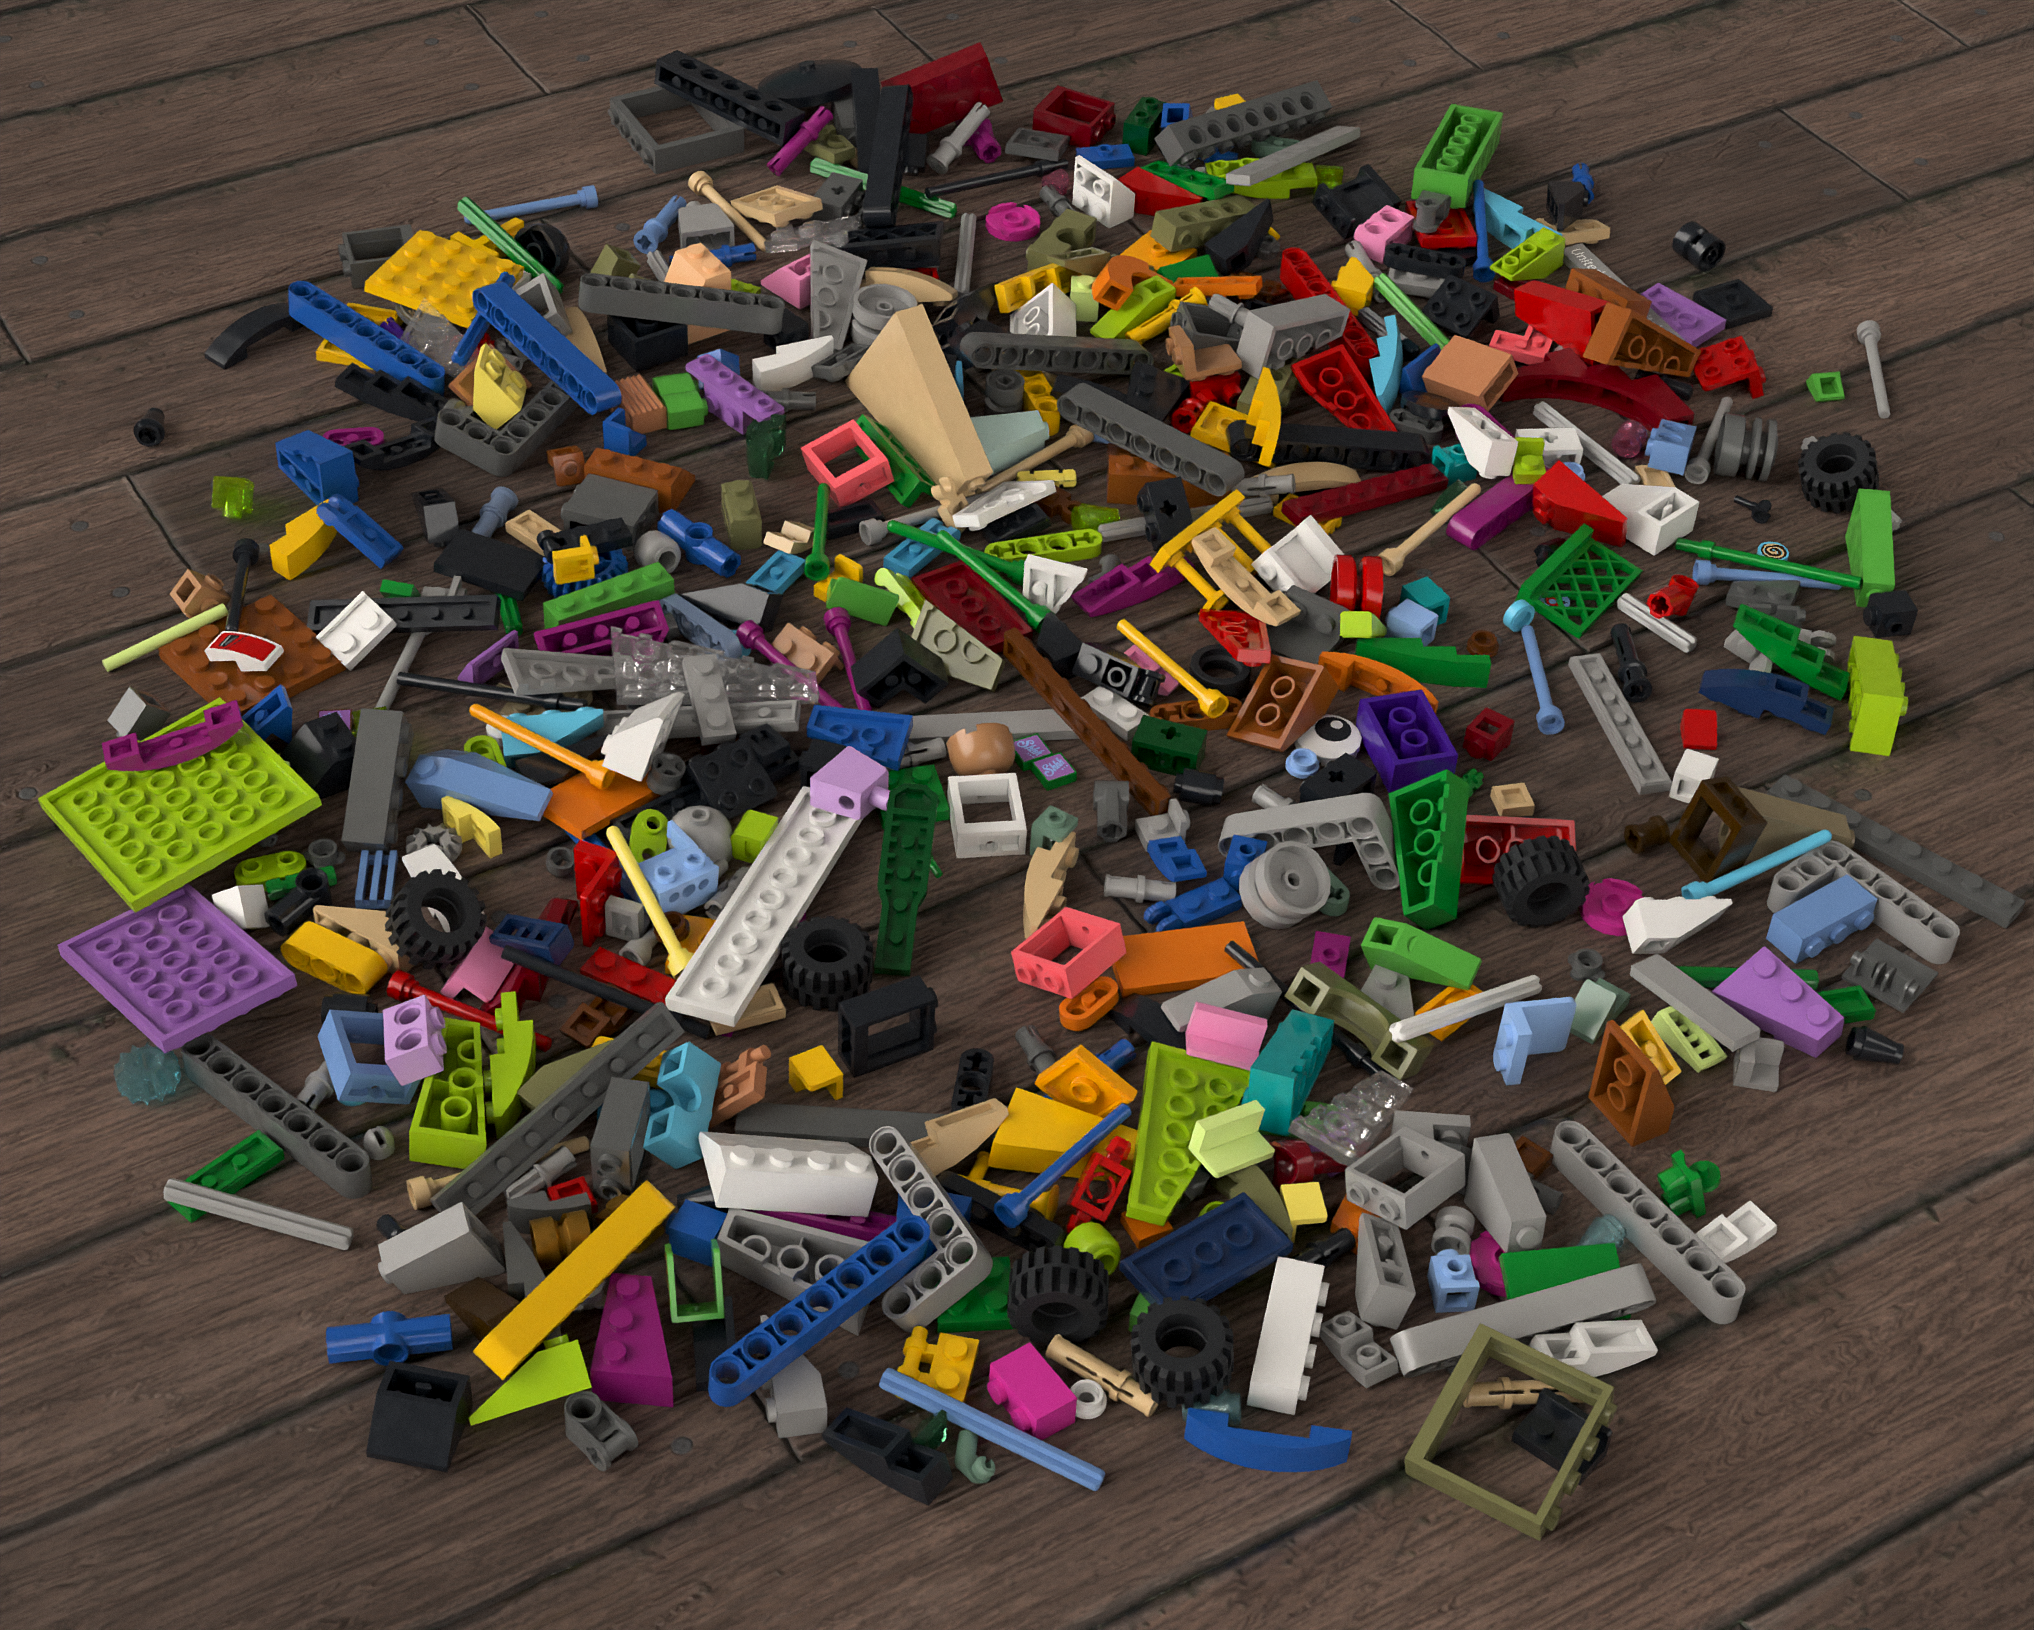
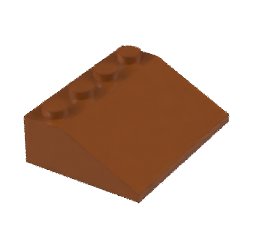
[1107,443,1231,508]

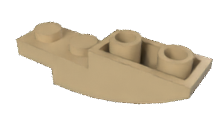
[859,267,958,306]
[1023,832,1079,939]

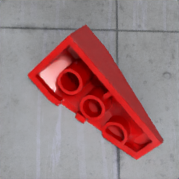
[1290,344,1398,432]
[1460,815,1576,885]

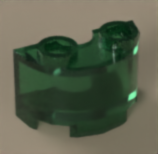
[746,414,786,479]

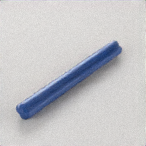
[451,272,516,366]

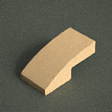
[763,521,814,554]

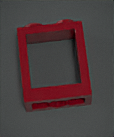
[1032,85,1116,148]

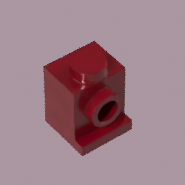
[1463,707,1515,761]

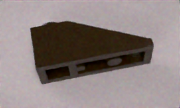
[444,1277,544,1377]

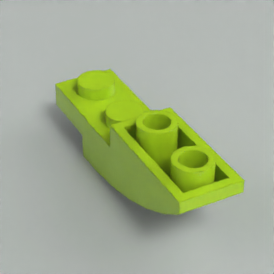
[1205,157,1317,199]
[483,991,536,1139]

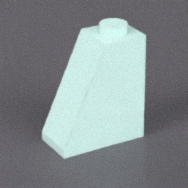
[971,410,1049,476]

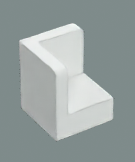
[1669,749,1719,803]
[212,884,270,930]

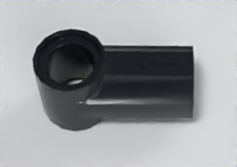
[264,868,332,937]

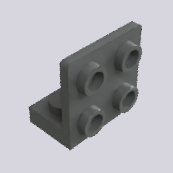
[1268,585,1349,665]

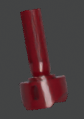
[1270,1139,1370,1193]

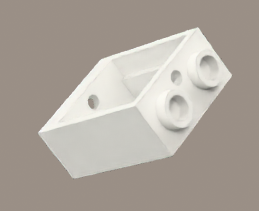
[947,773,1027,858]

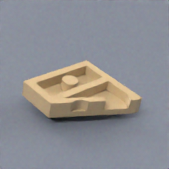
[1535,218,1610,247]

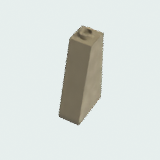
[1718,787,1855,862]

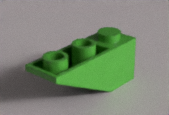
[1361,917,1482,990]

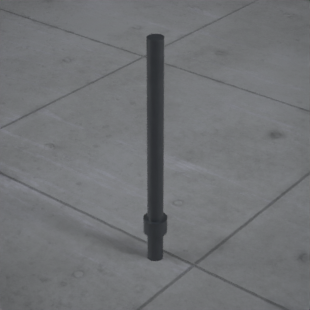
[925,158,1069,198]
[397,672,588,711]
[1224,941,1391,1084]
[501,945,711,1039]

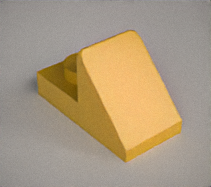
[1620,1010,1682,1085]

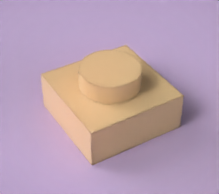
[1490,783,1535,817]

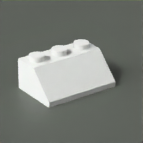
[1010,283,1076,356]
[601,692,685,782]

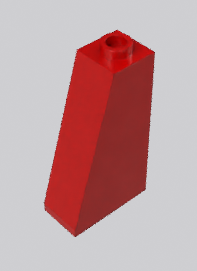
[1514,280,1611,366]

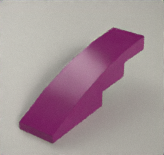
[1071,556,1195,618]

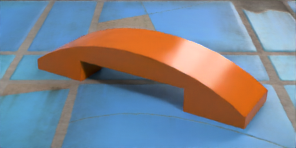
[1318,651,1439,714]

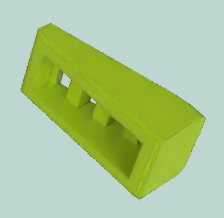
[1340,611,1387,638]

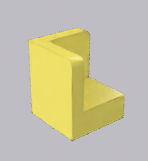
[1279,1182,1328,1243]

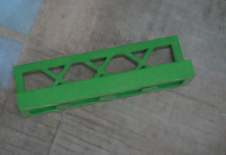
[854,414,937,508]

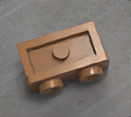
[771,623,845,684]

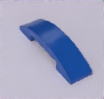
[1184,1408,1352,1472]

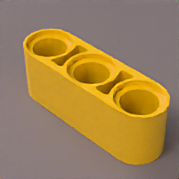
[1014,370,1060,436]
[280,921,388,994]

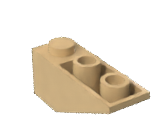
[313,905,414,974]

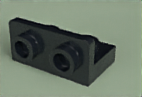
[1511,1388,1613,1485]

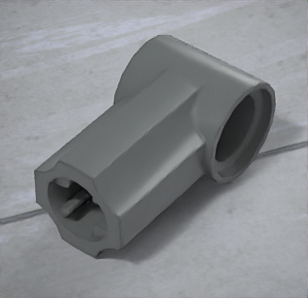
[1093,780,1129,842]

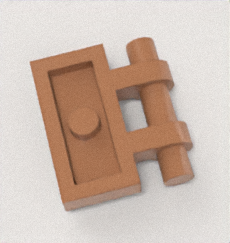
[709,1045,771,1128]

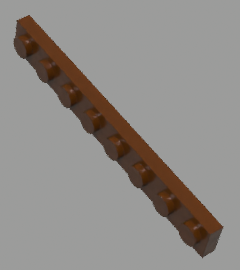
[1003,627,1171,816]

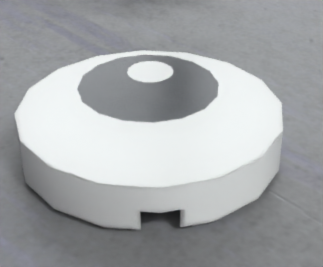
[1294,714,1362,767]

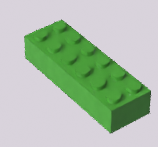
[1411,104,1503,209]

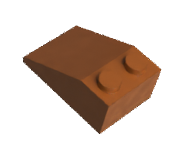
[1226,654,1339,752]
[1588,1019,1675,1147]

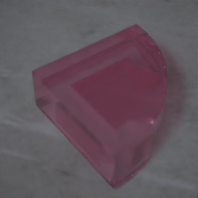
[1042,168,1069,195]

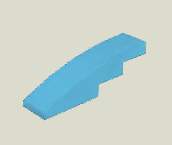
[1369,314,1403,416]

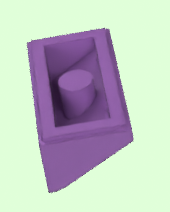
[458,630,519,684]

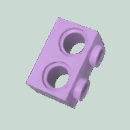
[383,995,447,1086]

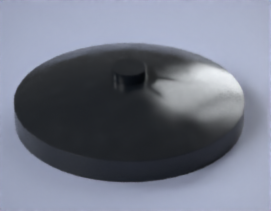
[757,59,861,108]

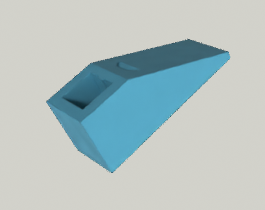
[501,707,604,768]

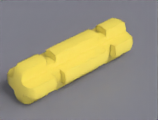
[1016,469,1077,488]

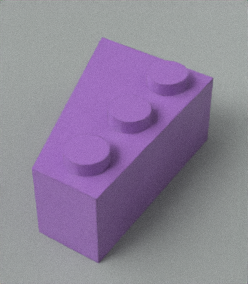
[1712,946,1844,1058]

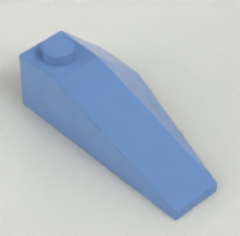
[405,749,553,821]

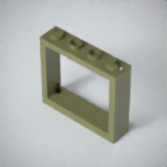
[1405,1323,1617,1541]

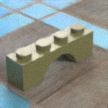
[1284,961,1435,1080]

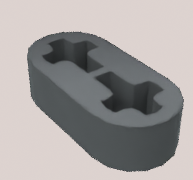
[1389,409,1444,444]

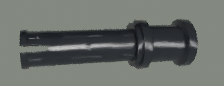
[1610,623,1652,703]

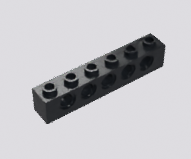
[654,50,805,147]

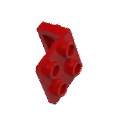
[1693,335,1766,399]

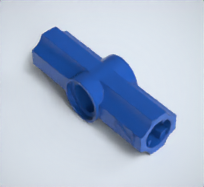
[657,509,741,578]
[326,1311,453,1366]

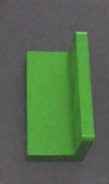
[826,577,899,626]

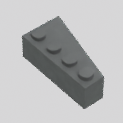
[342,708,414,855]

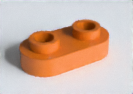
[1059,976,1119,1031]

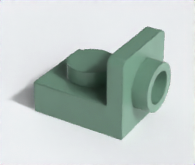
[1030,805,1078,856]

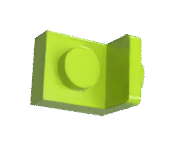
[1511,437,1546,484]

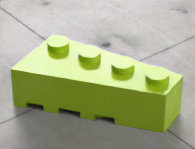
[1847,636,1908,756]

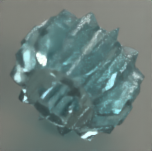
[114,1042,181,1106]

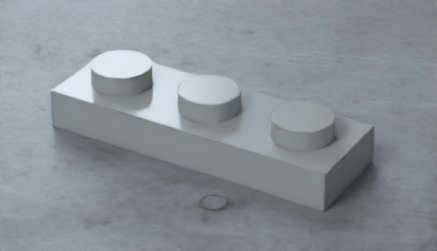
[682,654,736,746]

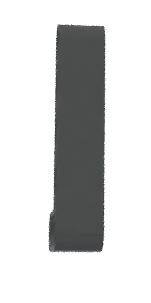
[435,380,578,477]

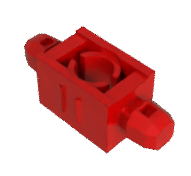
[1066,1136,1132,1234]

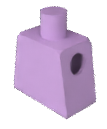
[810,746,890,820]

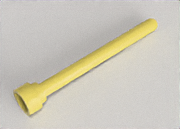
[606,826,694,980]

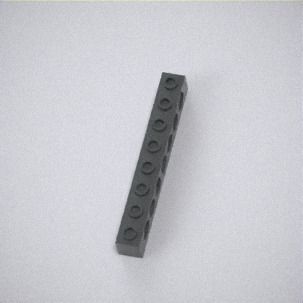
[1155,80,1332,167]

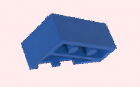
[275,430,359,505]

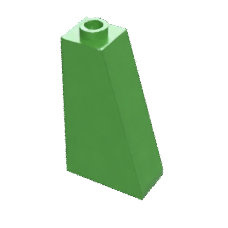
[1845,488,1895,607]

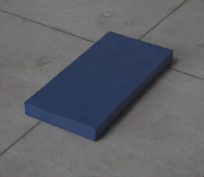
[1119,1192,1293,1305]

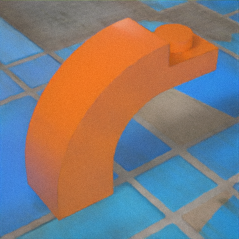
[1092,255,1173,311]

